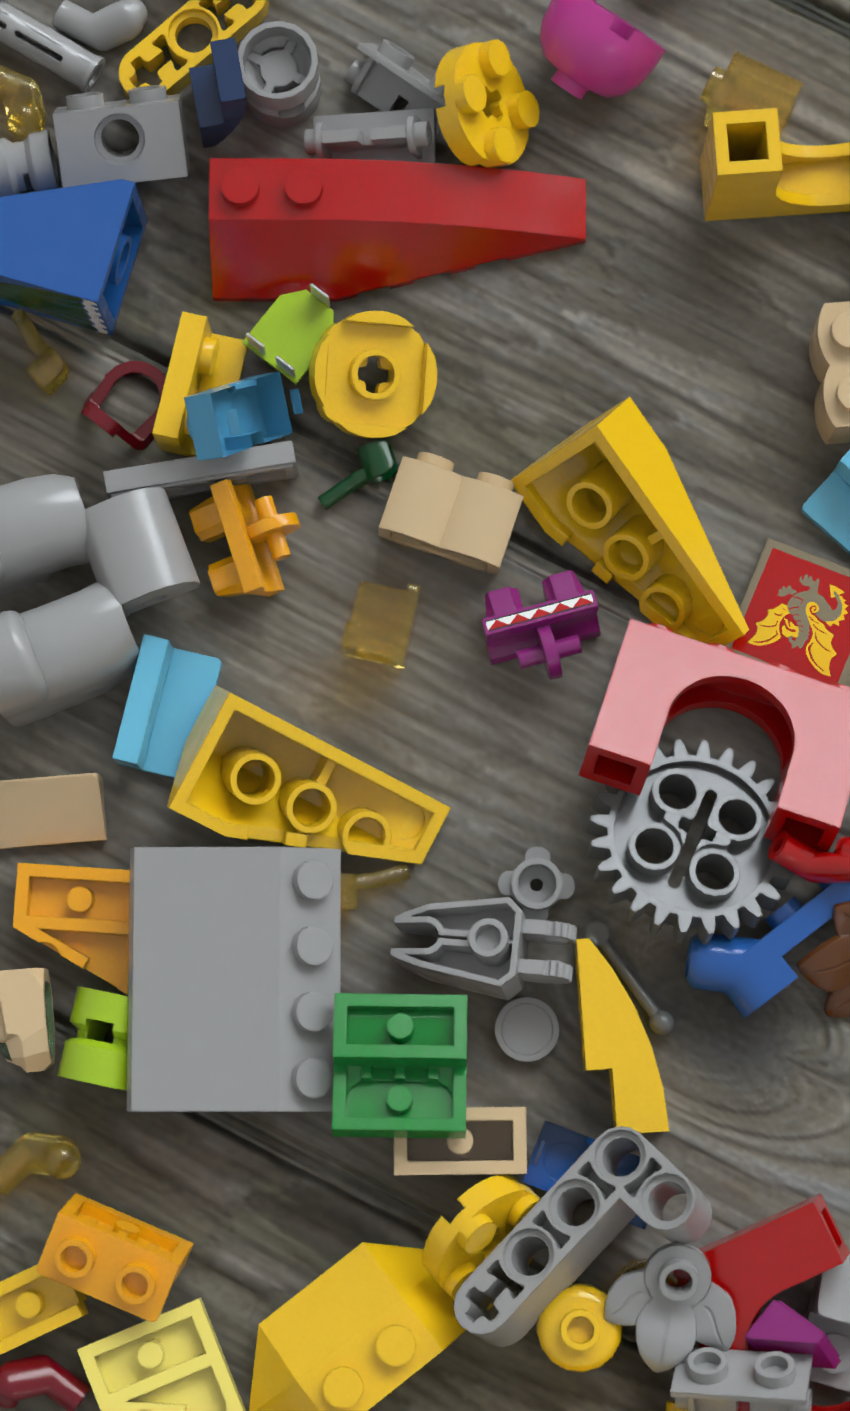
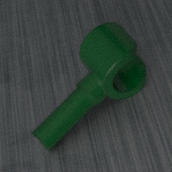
[318,439,398,510]

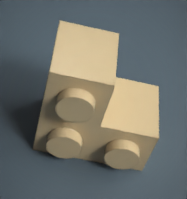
[394,1107,527,1175]

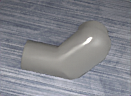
[53,0,148,51]

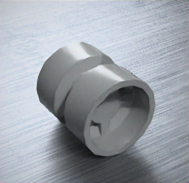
[238,21,322,128]

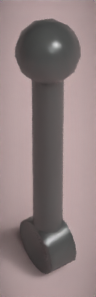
[584,921,674,1036]

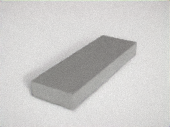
[103,440,299,499]

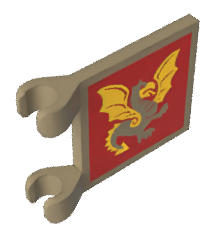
[725,538,850,687]

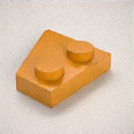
[13,863,130,995]

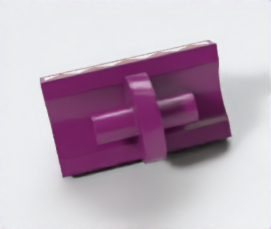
[482,570,601,680]

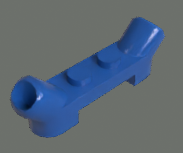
[685,883,850,1018]

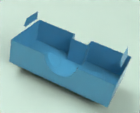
[184,371,303,461]

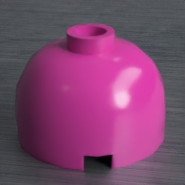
[540,0,666,100]

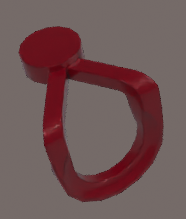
[81,361,166,450]

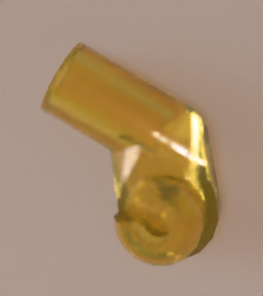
[0,65,47,138]
[0,1132,82,1196]

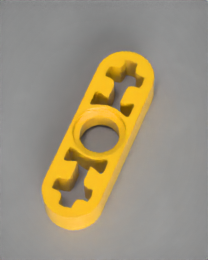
[119,0,269,100]

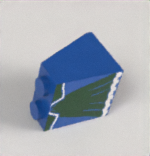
[0,179,148,336]

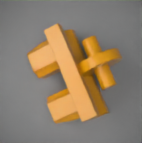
[189,479,301,597]

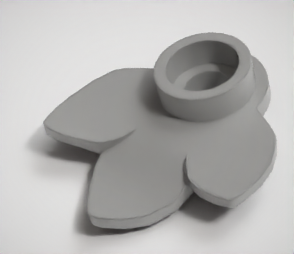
[604,1242,736,1373]

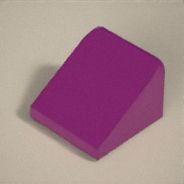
[745,1300,841,1369]

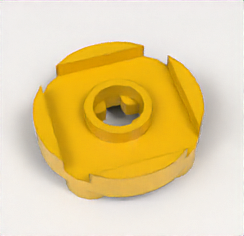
[434,39,540,168]
[309,311,437,438]
[422,1174,540,1301]

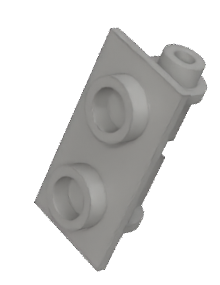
[345,39,449,148]
[304,108,436,163]
[670,1347,813,1411]

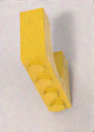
[700,108,850,221]

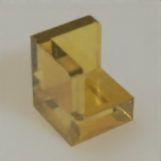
[341,581,421,669]

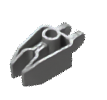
[390,897,577,1000]

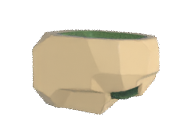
[0,968,55,1073]

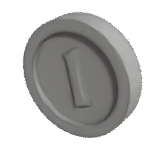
[495,997,559,1062]

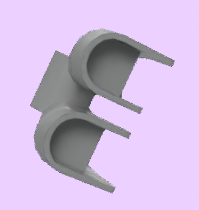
[0,474,200,727]

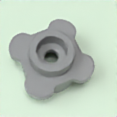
[498,847,575,920]

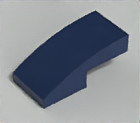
[189,38,246,148]

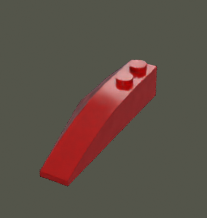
[209,158,586,302]

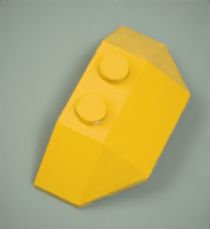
[249,1242,494,1411]

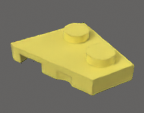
[77,1297,246,1411]

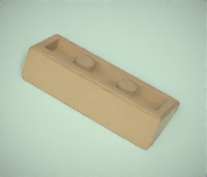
[0,773,107,849]

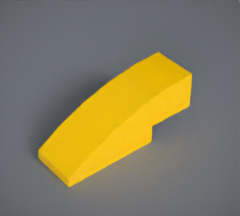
[574,938,669,1133]

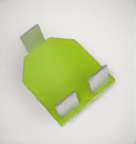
[242,283,334,385]

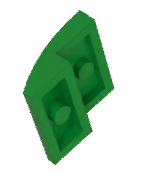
[332,993,467,1139]

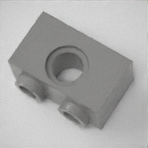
[53,85,190,188]

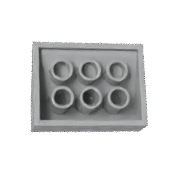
[127,847,341,1112]

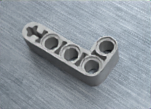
[454,1126,712,1347]

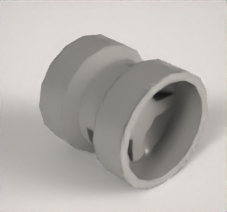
[0,130,60,197]

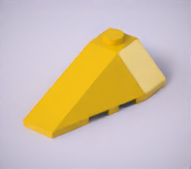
[510,397,749,646]
[167,685,451,864]

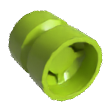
[57,986,128,1091]

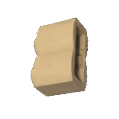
[809,301,850,444]
[378,452,524,575]

